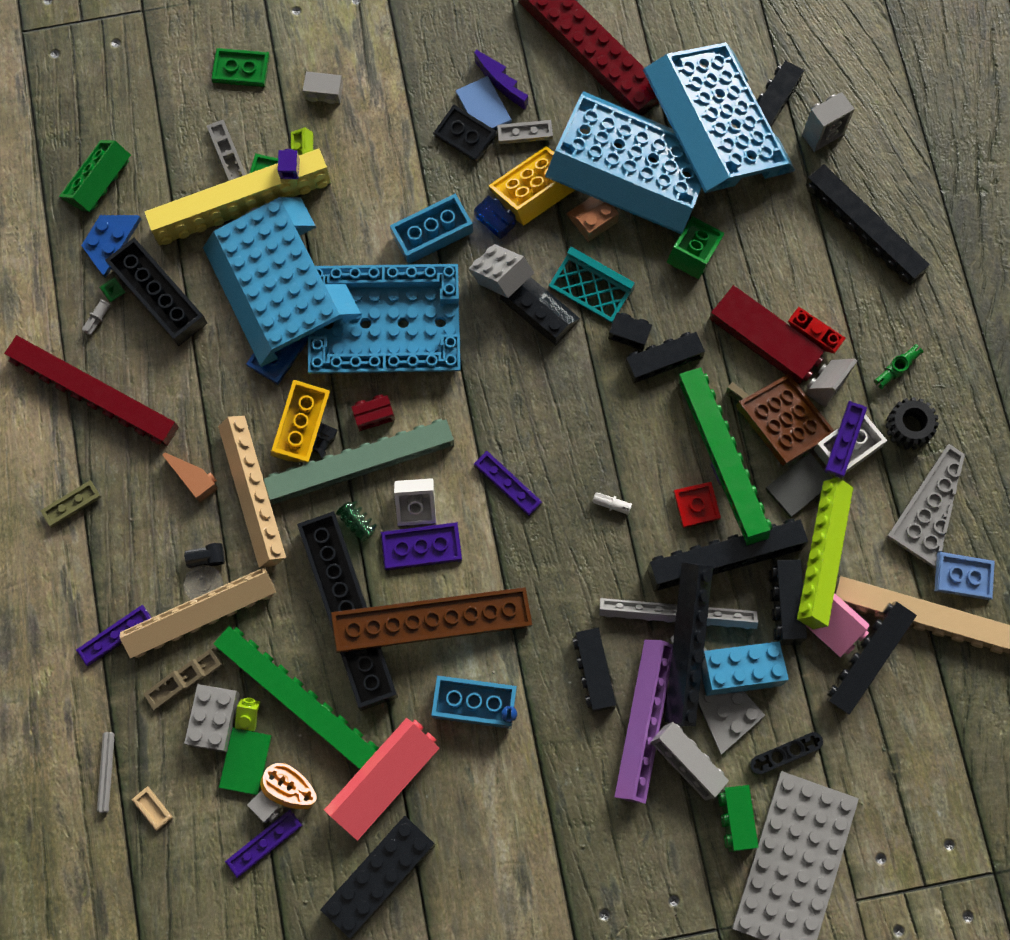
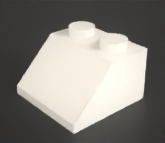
[394,479,436,526]

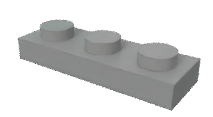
[497,120,553,144]

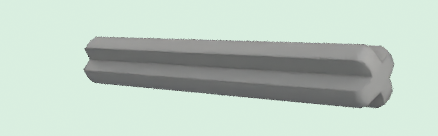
[97,732,115,813]

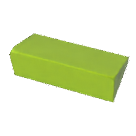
[291,127,313,155]

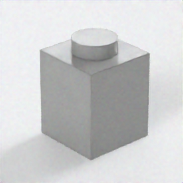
[247,790,281,823]

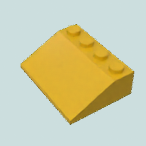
[489,146,575,226]

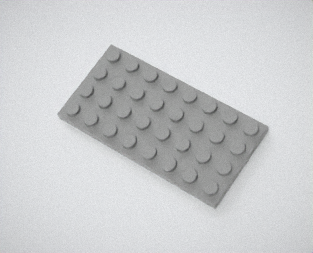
[732,771,859,940]

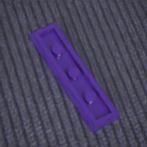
[824,401,867,479]
[474,451,542,516]
[76,605,152,666]
[225,810,303,878]

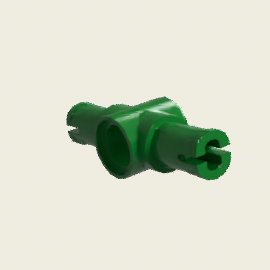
[874,344,923,389]

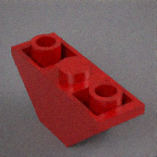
[788,307,846,354]

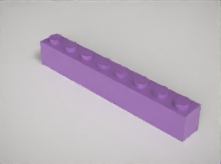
[615,640,673,804]

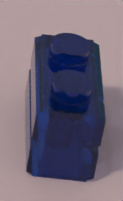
[474,196,516,239]

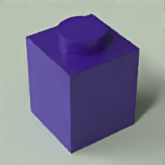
[278,149,300,179]

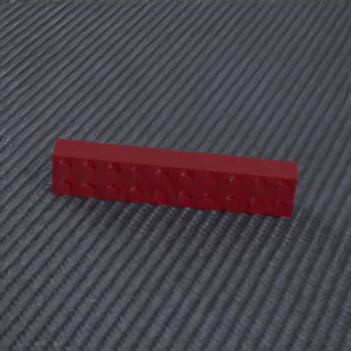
[518,0,659,116]

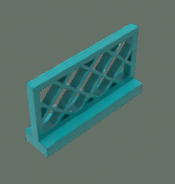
[549,247,635,323]

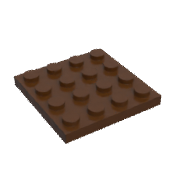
[736,374,834,466]

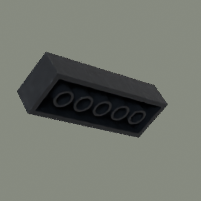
[105,237,208,347]
[320,816,436,939]

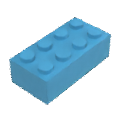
[390,193,473,265]
[701,641,789,696]
[431,676,517,729]

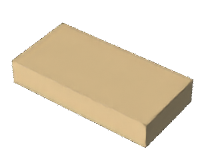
[132,786,173,831]

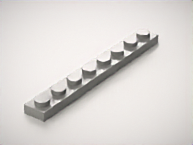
[599,598,758,629]

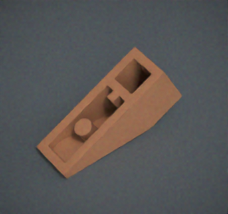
[162,453,218,502]

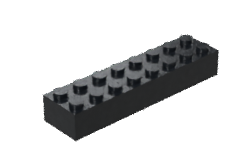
[647,518,808,592]

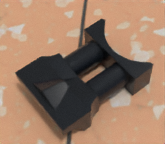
[312,422,338,460]

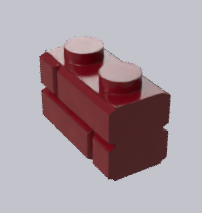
[351,395,395,432]

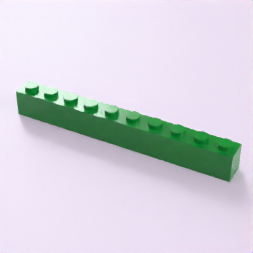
[679,367,772,545]
[213,626,379,769]

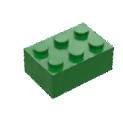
[717,785,759,852]

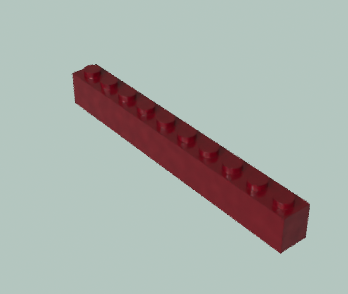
[4,335,179,446]

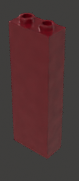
[709,285,825,385]

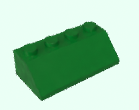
[59,140,131,212]

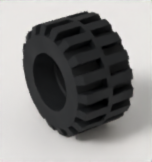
[886,397,939,450]

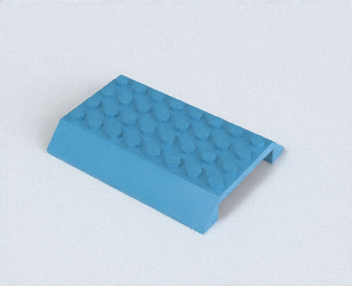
[203,197,362,367]

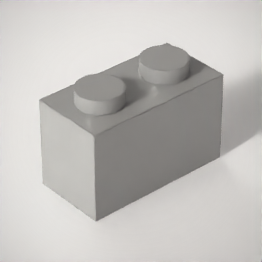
[303,71,343,104]

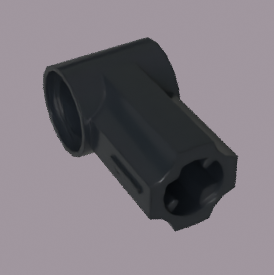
[184,543,225,568]

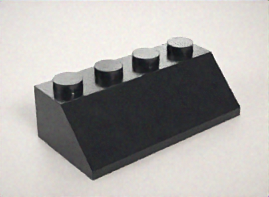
[500,277,580,346]

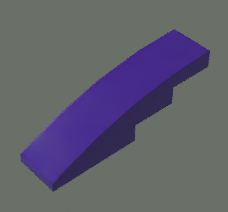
[474,50,528,110]

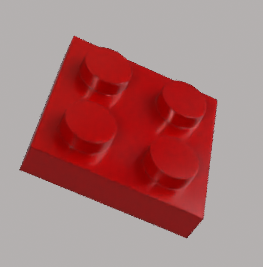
[673,482,721,528]

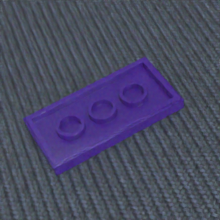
[381,522,462,571]

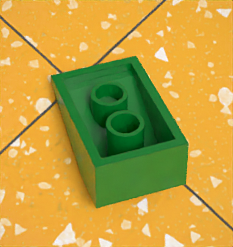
[666,216,725,279]

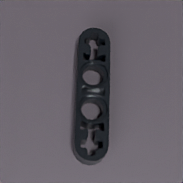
[749,732,823,775]

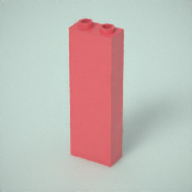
[324,718,440,841]

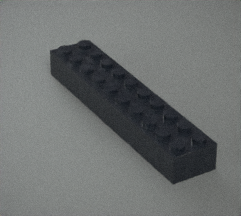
[297,511,398,711]

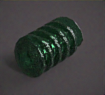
[336,501,377,543]

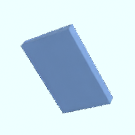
[456,76,512,130]
[934,552,995,600]

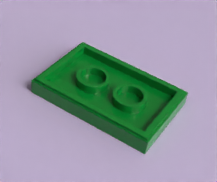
[211,48,270,87]
[219,728,272,795]

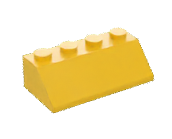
[270,380,330,463]

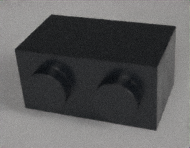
[608,313,652,351]

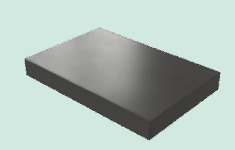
[766,453,832,518]

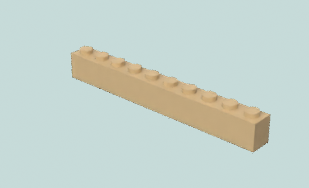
[834,576,1010,654]

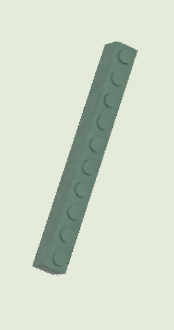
[264,419,454,505]

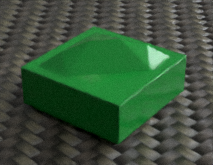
[99,277,126,302]

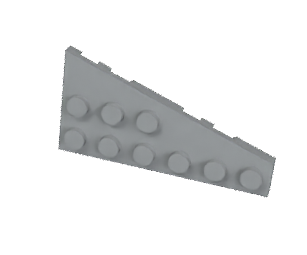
[887,444,965,569]
[670,635,765,755]

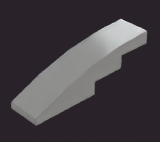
[207,120,246,181]

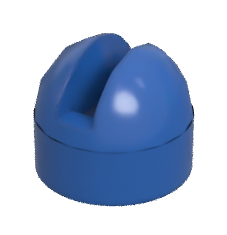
[501,706,517,723]

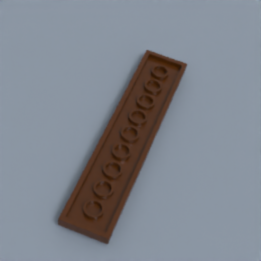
[331,587,532,653]

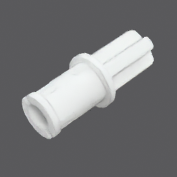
[593,492,632,515]

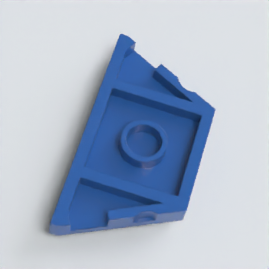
[81,215,141,278]

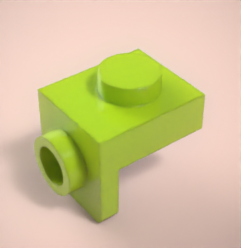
[235,698,260,731]

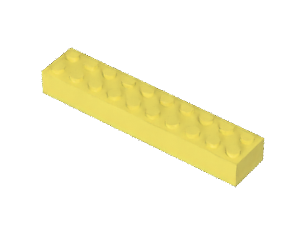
[145,149,331,246]

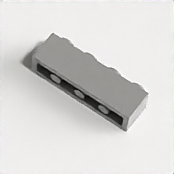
[650,722,729,801]

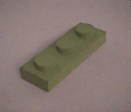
[40,480,102,528]

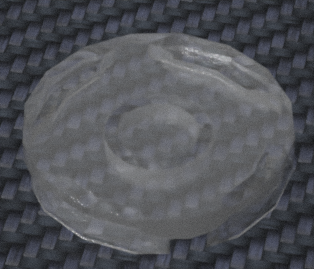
[183,565,224,600]

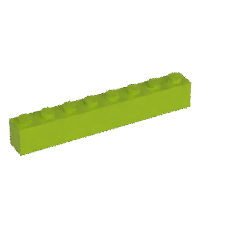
[797,477,853,630]

